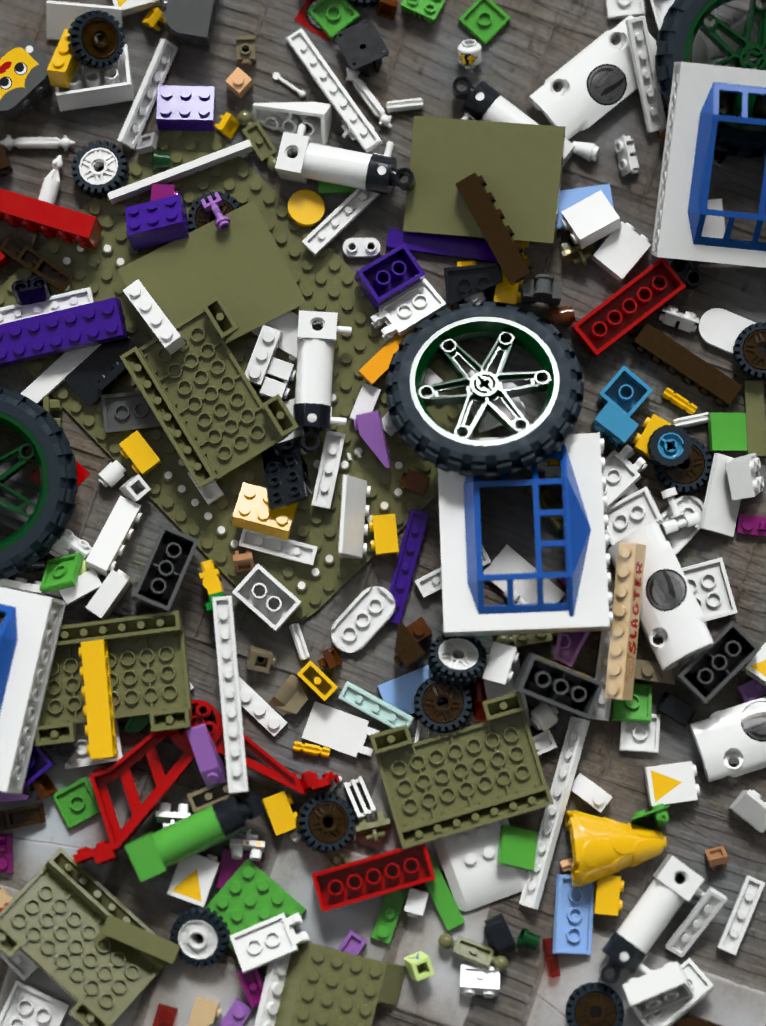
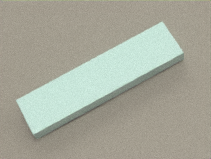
[338,681,415,729]

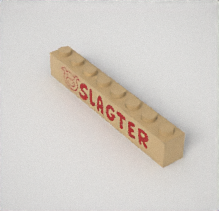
[605,542,646,701]

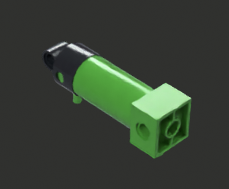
[125,793,267,882]

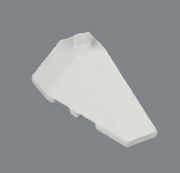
[253,102,332,146]

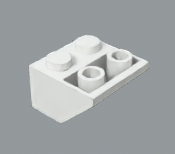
[725,453,764,500]
[481,641,519,686]
[729,790,766,833]

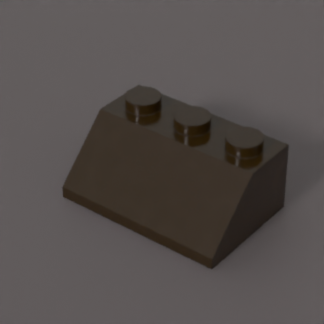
[394,621,425,669]

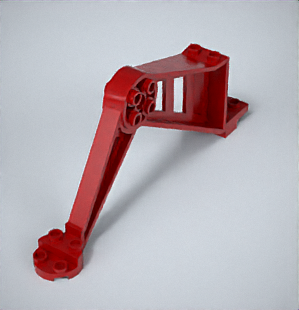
[73,700,340,865]

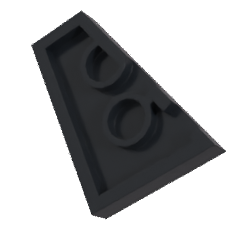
[444,263,503,306]

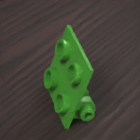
[400,0,446,24]
[630,803,670,828]

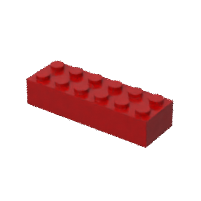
[0,188,103,250]
[571,258,686,359]
[312,843,436,912]

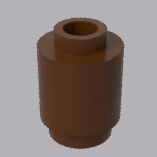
[546,306,575,327]

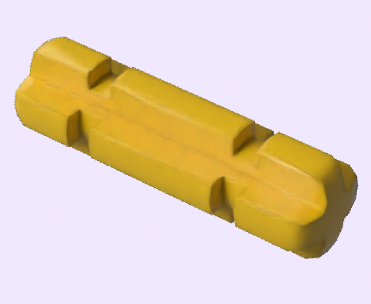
[662,388,697,415]
[293,741,331,758]

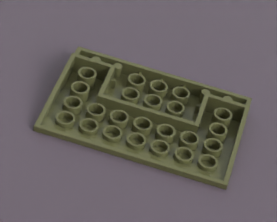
[403,116,566,243]
[117,200,306,343]

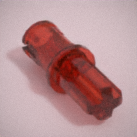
[471,681,487,721]
[542,938,560,978]

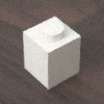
[119,474,151,502]
[404,887,429,918]

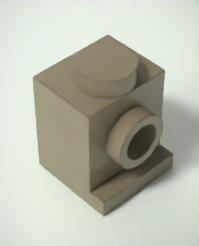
[236,35,256,66]
[246,645,276,674]

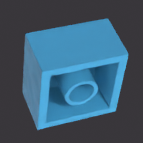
[597,366,653,417]
[591,401,639,448]

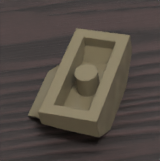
[268,674,309,716]

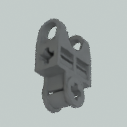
[522,274,562,307]

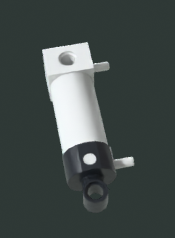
[452,76,575,167]
[275,124,415,195]
[293,310,352,453]
[599,854,705,984]

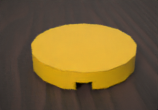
[287,189,325,227]

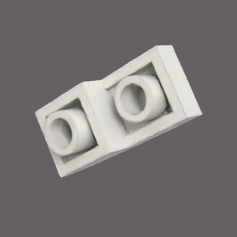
[58,568,102,606]

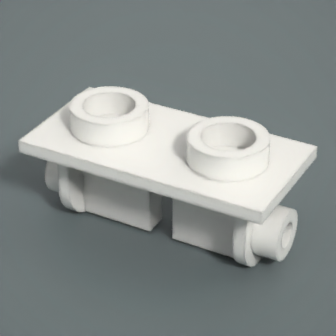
[614,135,639,177]
[659,305,699,333]

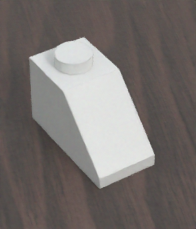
[571,773,612,813]

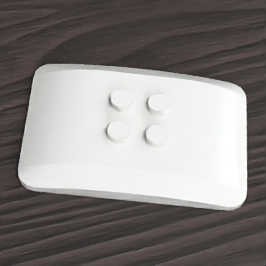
[433,818,527,912]

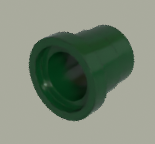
[152,151,171,170]
[517,928,540,950]

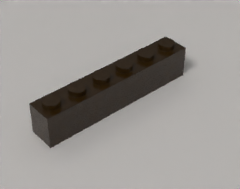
[455,173,533,286]
[632,323,742,407]

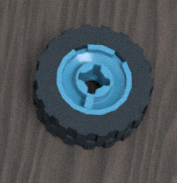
[647,424,692,468]

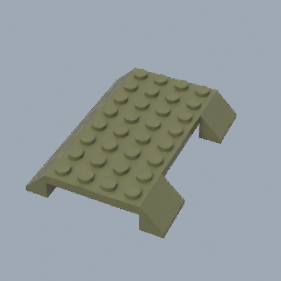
[120,295,299,488]
[35,611,192,746]
[369,691,554,849]
[0,847,168,1026]
[275,941,406,1026]

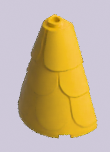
[564,810,667,887]

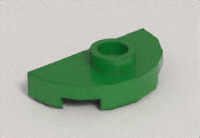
[123,715,150,733]

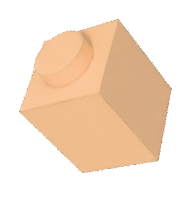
[225,67,253,99]

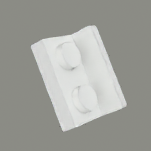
[49,529,92,561]
[459,964,500,998]

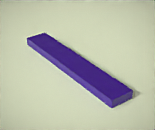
[386,228,498,263]
[388,509,429,625]

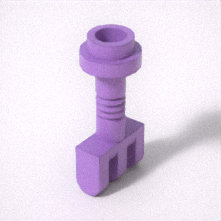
[200,192,230,231]

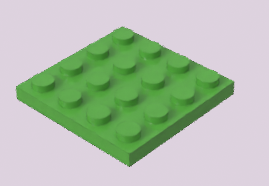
[204,858,306,953]

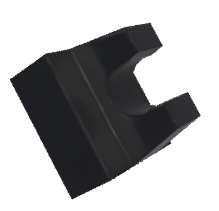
[50,742,78,763]

